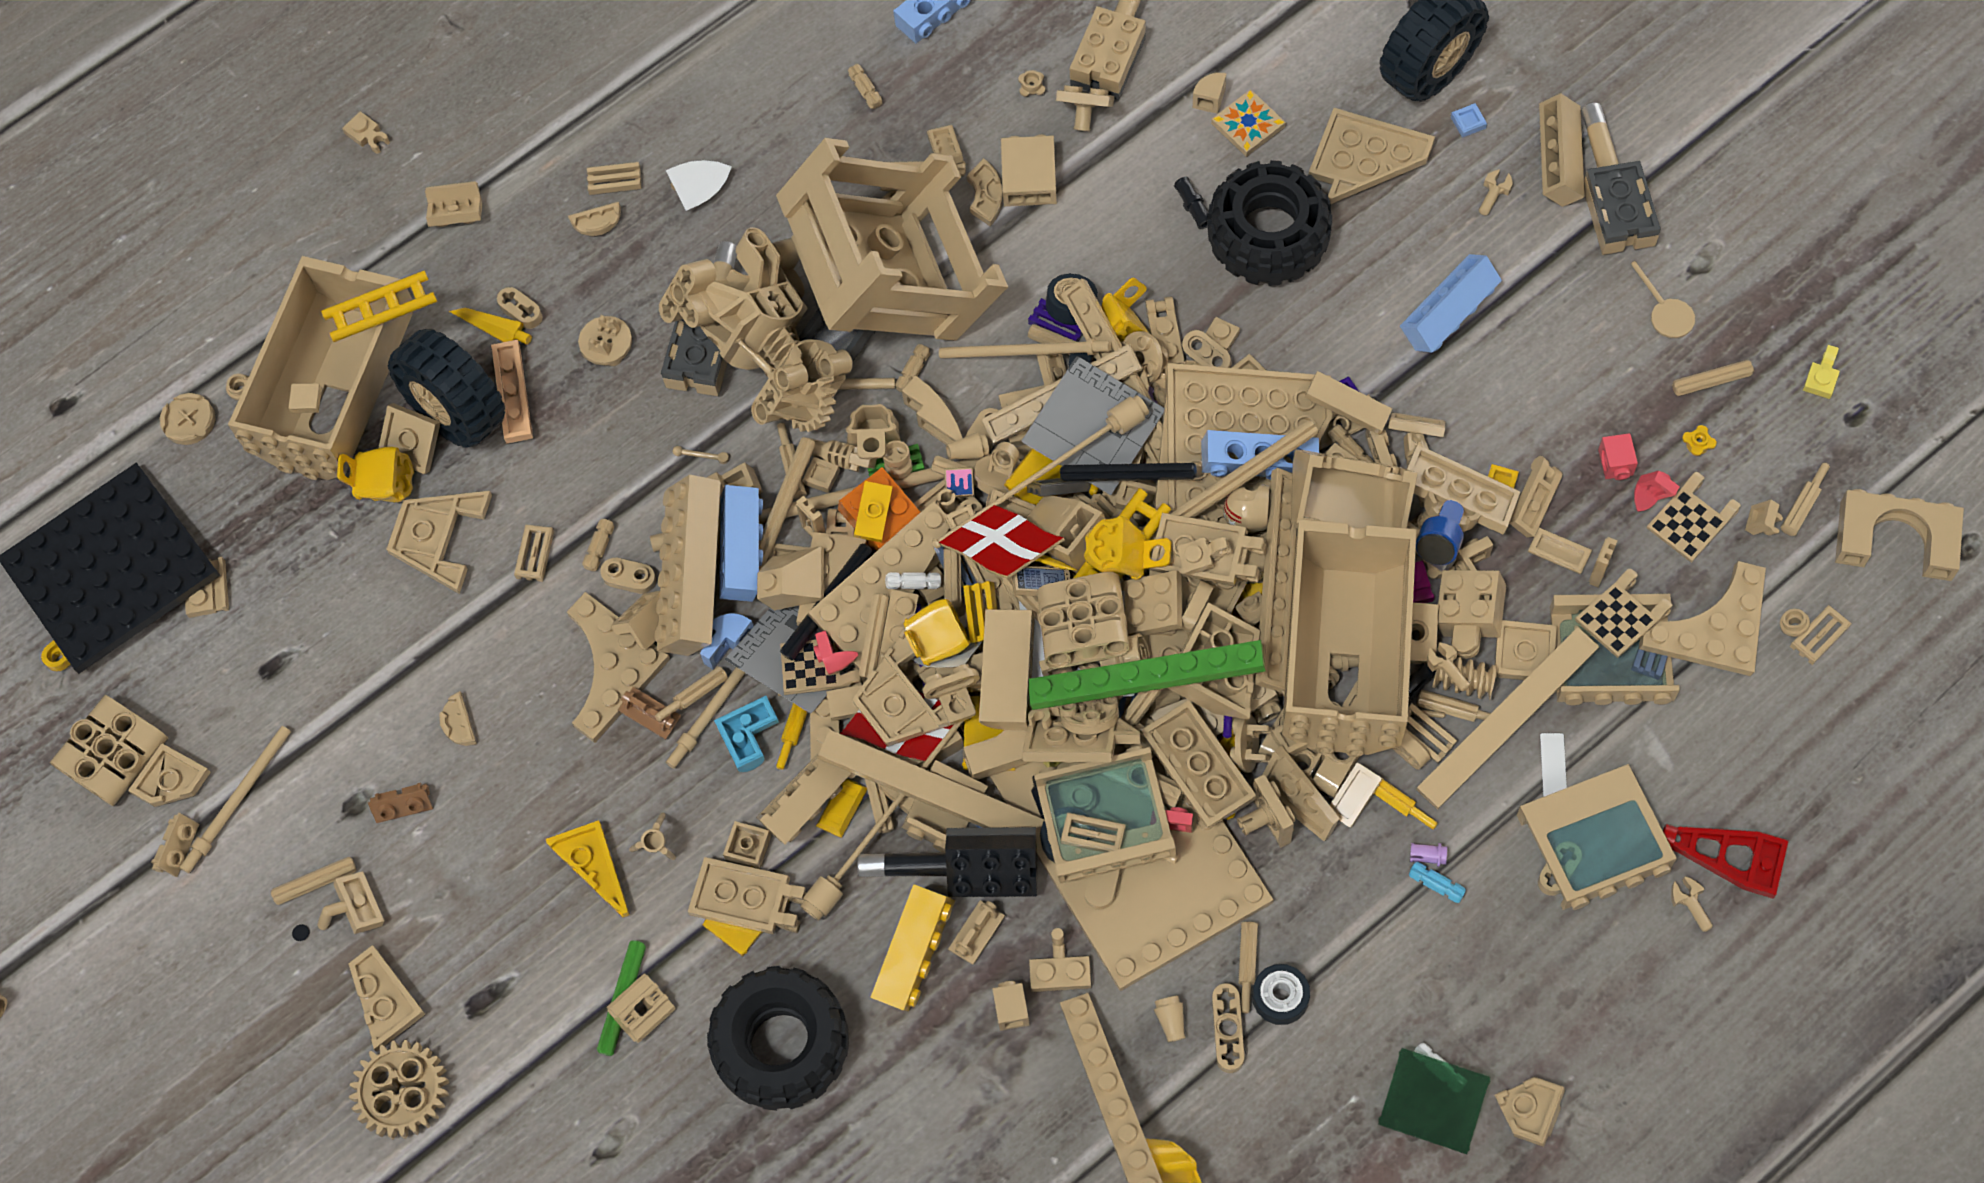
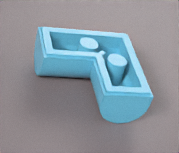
[714,696,779,772]

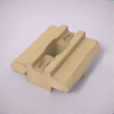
[606,974,675,1043]

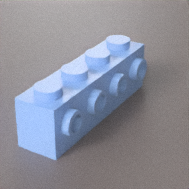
[1400,254,1502,353]
[719,485,763,602]

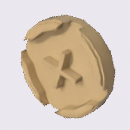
[160,393,216,445]

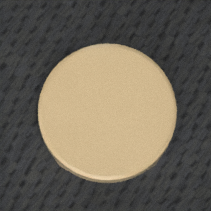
[1059,696,1119,735]

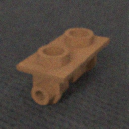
[618,687,681,740]
[368,782,433,823]

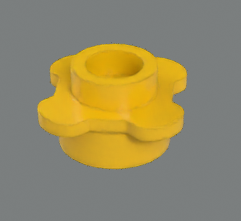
[1682,425,1716,456]

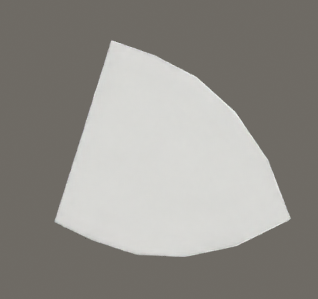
[666,160,732,211]
[912,642,982,668]

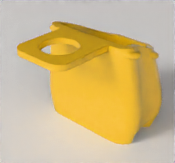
[1101,278,1149,342]
[337,447,414,502]
[1084,516,1171,580]
[903,599,970,666]
[1146,1139,1202,1183]

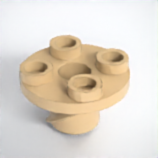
[1120,331,1168,385]

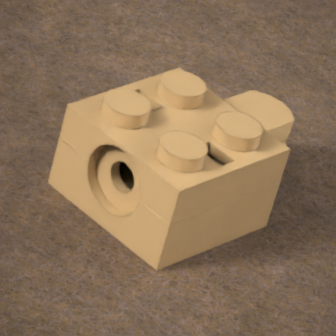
[1437,570,1506,659]

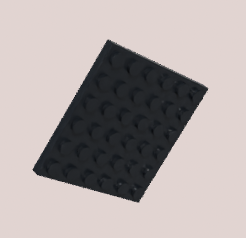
[0,462,221,674]

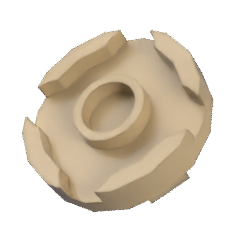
[973,442,1021,495]

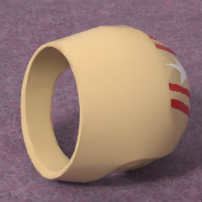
[1223,484,1269,533]

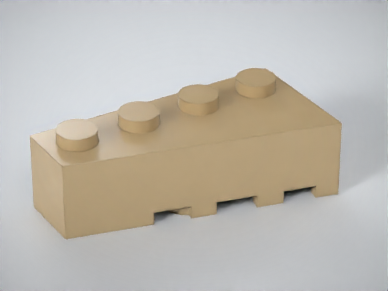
[756,754,856,844]

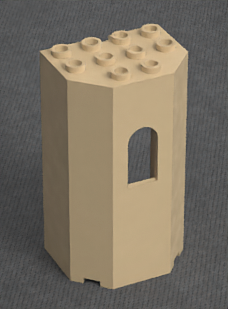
[228,256,414,480]
[1282,520,1416,757]

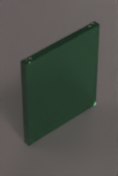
[1378,1048,1491,1154]

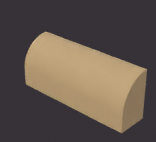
[979,609,1035,731]

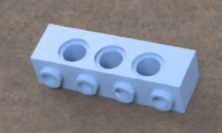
[893,0,971,44]
[1201,430,1319,480]

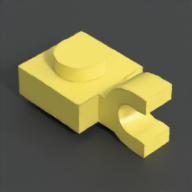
[1802,345,1840,399]

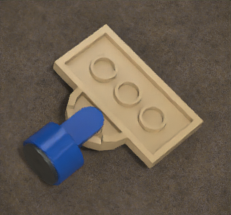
[1406,444,1520,565]

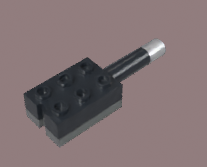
[857,827,1038,897]

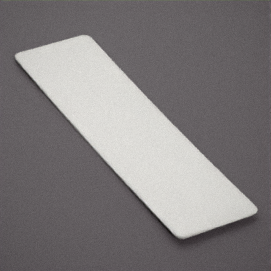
[1540,733,1567,797]

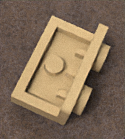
[425,181,483,227]

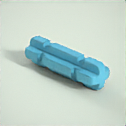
[1409,862,1466,903]

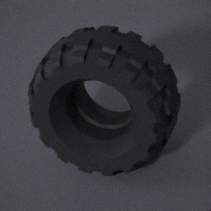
[1207,160,1332,286]
[707,966,849,1111]

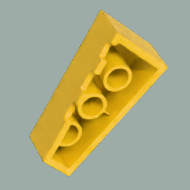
[870,884,956,1011]

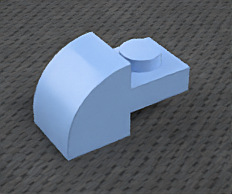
[700,613,753,669]

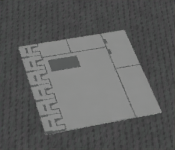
[1022,356,1164,495]
[725,606,853,714]

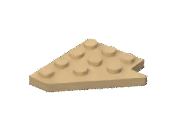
[1309,108,1435,204]
[1022,709,1141,763]

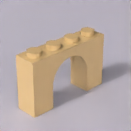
[1835,489,1964,581]
[935,652,1032,780]

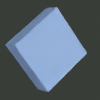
[1451,103,1487,138]

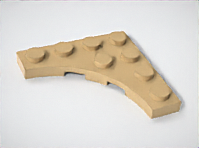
[1639,561,1766,676]
[567,592,670,743]

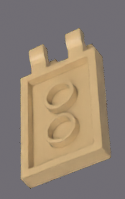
[1150,513,1267,586]
[688,857,807,934]

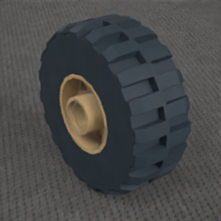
[1379,0,1489,102]
[388,329,505,448]

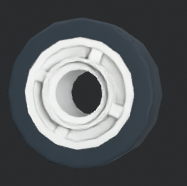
[1252,964,1310,1025]

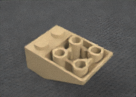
[1026,495,1106,573]

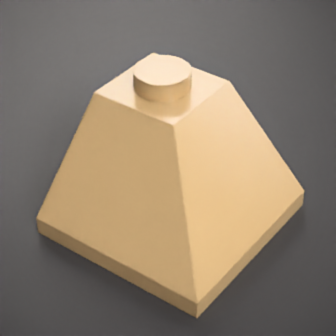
[757,546,824,611]

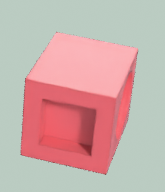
[1598,433,1638,480]

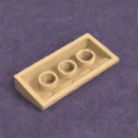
[1140,700,1256,828]

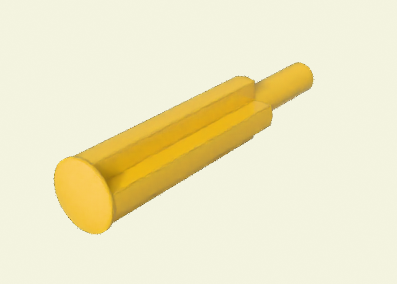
[776,703,807,770]
[1369,769,1437,829]

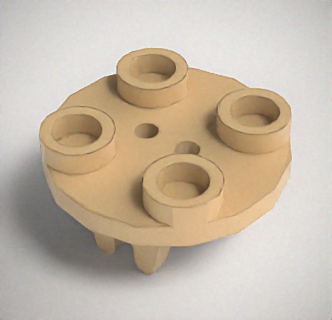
[578,315,632,366]
[1230,715,1273,773]

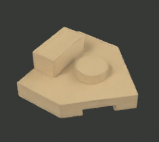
[1495,1077,1565,1147]

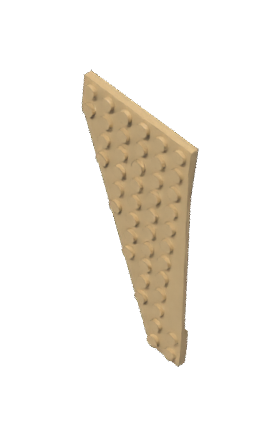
[1143,363,1332,658]

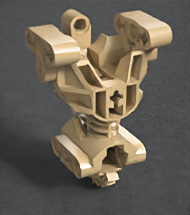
[659,228,852,432]

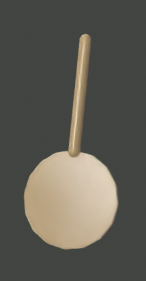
[1631,261,1695,338]

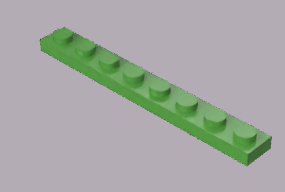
[1029,640,1265,710]

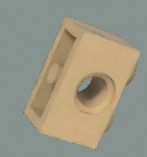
[1410,603,1438,664]

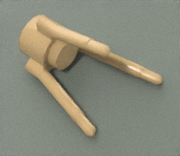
[629,813,676,860]

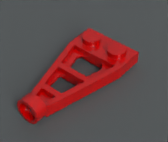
[1663,824,1789,899]

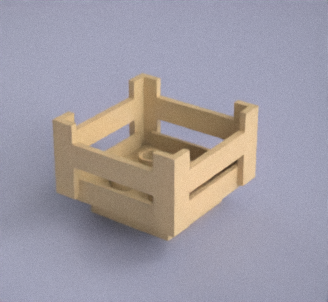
[776,138,1008,341]

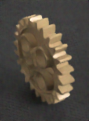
[349,1040,449,1140]

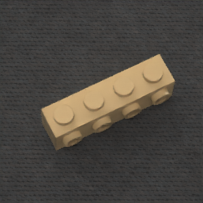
[1539,93,1585,207]

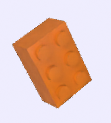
[838,467,921,553]

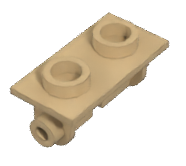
[151,813,199,877]
[948,901,1005,965]

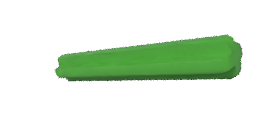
[597,940,646,1056]

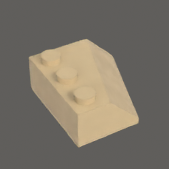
[1168,602,1260,720]

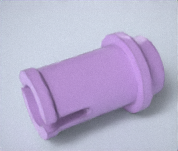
[1410,843,1447,867]

